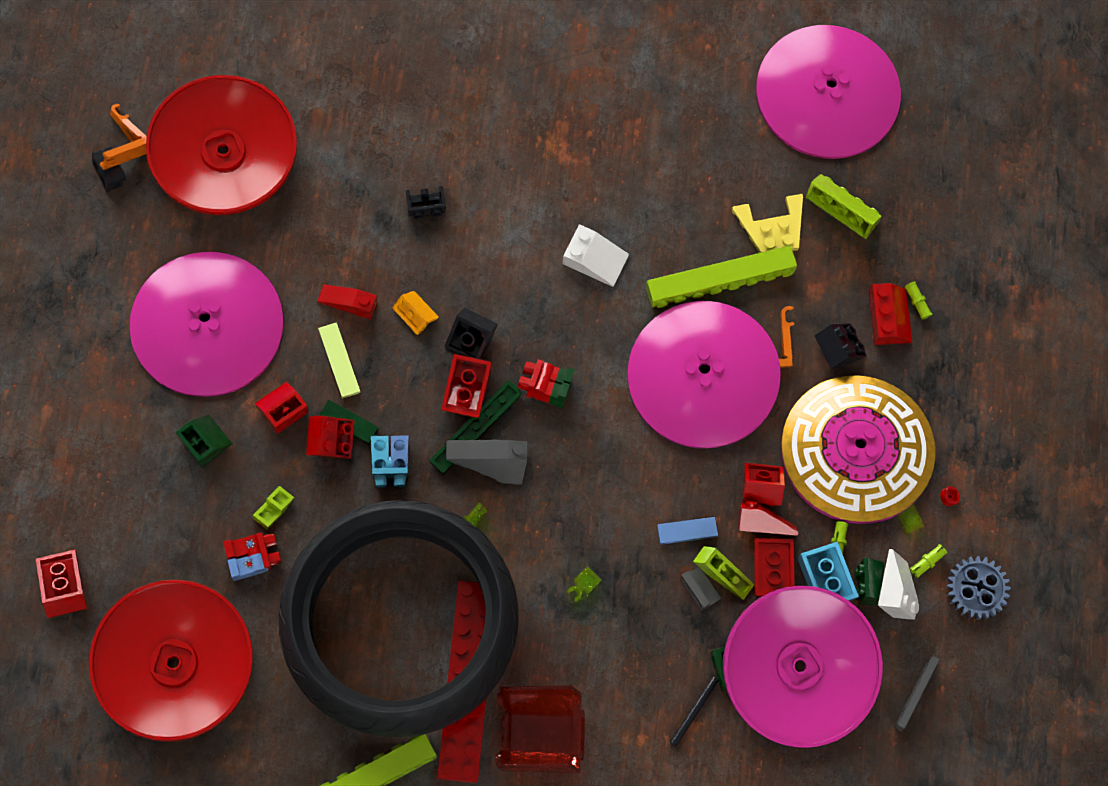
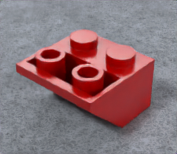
[255,382,309,434]
[306,416,354,459]

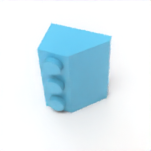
[798,542,859,601]

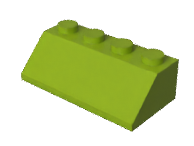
[805,174,882,239]

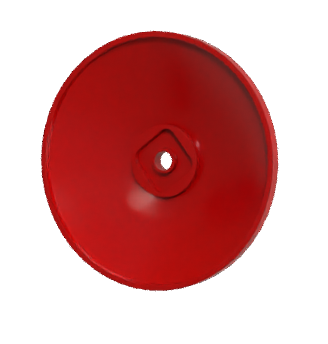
[146,75,297,215]
[89,580,253,742]

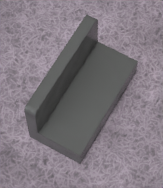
[680,567,721,612]

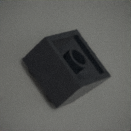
[444,307,498,360]

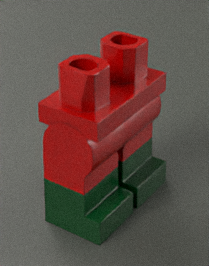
[518,359,575,408]

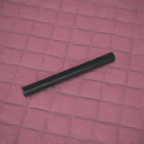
[669,676,719,747]

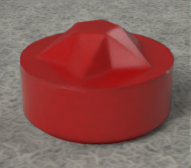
[940,486,960,507]

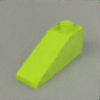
[693,546,754,600]

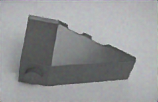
[446,440,527,485]

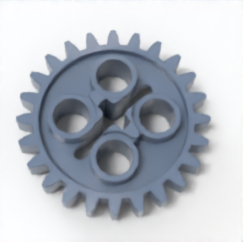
[946,556,1011,620]

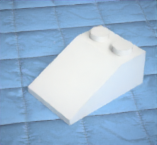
[562,224,629,287]
[878,549,919,620]

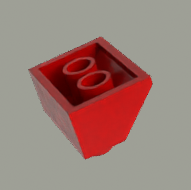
[868,283,912,345]

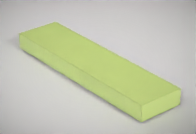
[318,322,360,399]

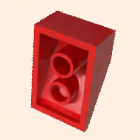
[441,354,492,418]
[36,550,87,618]

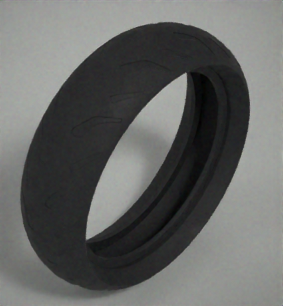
[278,500,519,738]

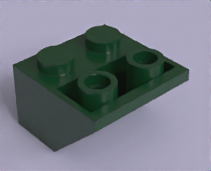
[175,415,233,468]
[854,558,884,605]

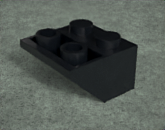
[814,323,867,369]

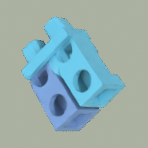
[371,436,409,488]

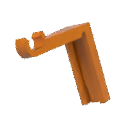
[100,104,147,170]
[778,306,794,368]

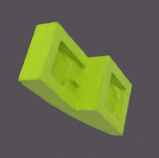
[253,486,294,530]

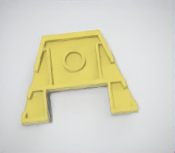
[732,194,803,253]

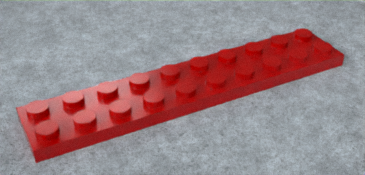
[437,581,486,783]

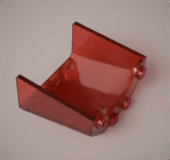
[495,685,585,773]

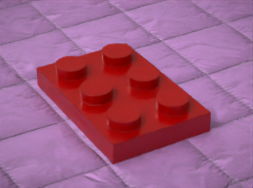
[754,538,795,598]

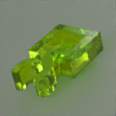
[567,566,602,602]

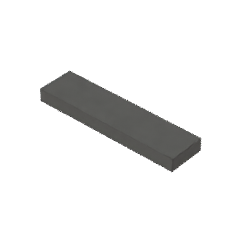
[894,656,939,731]

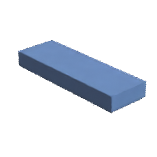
[657,517,718,545]

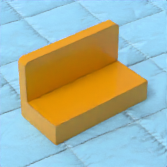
[392,291,438,335]

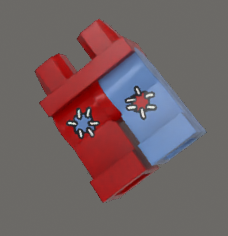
[223,532,282,581]

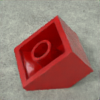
[742,463,785,506]

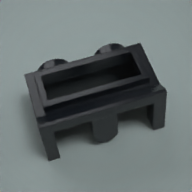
[406,186,446,219]

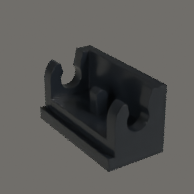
[92,147,126,193]

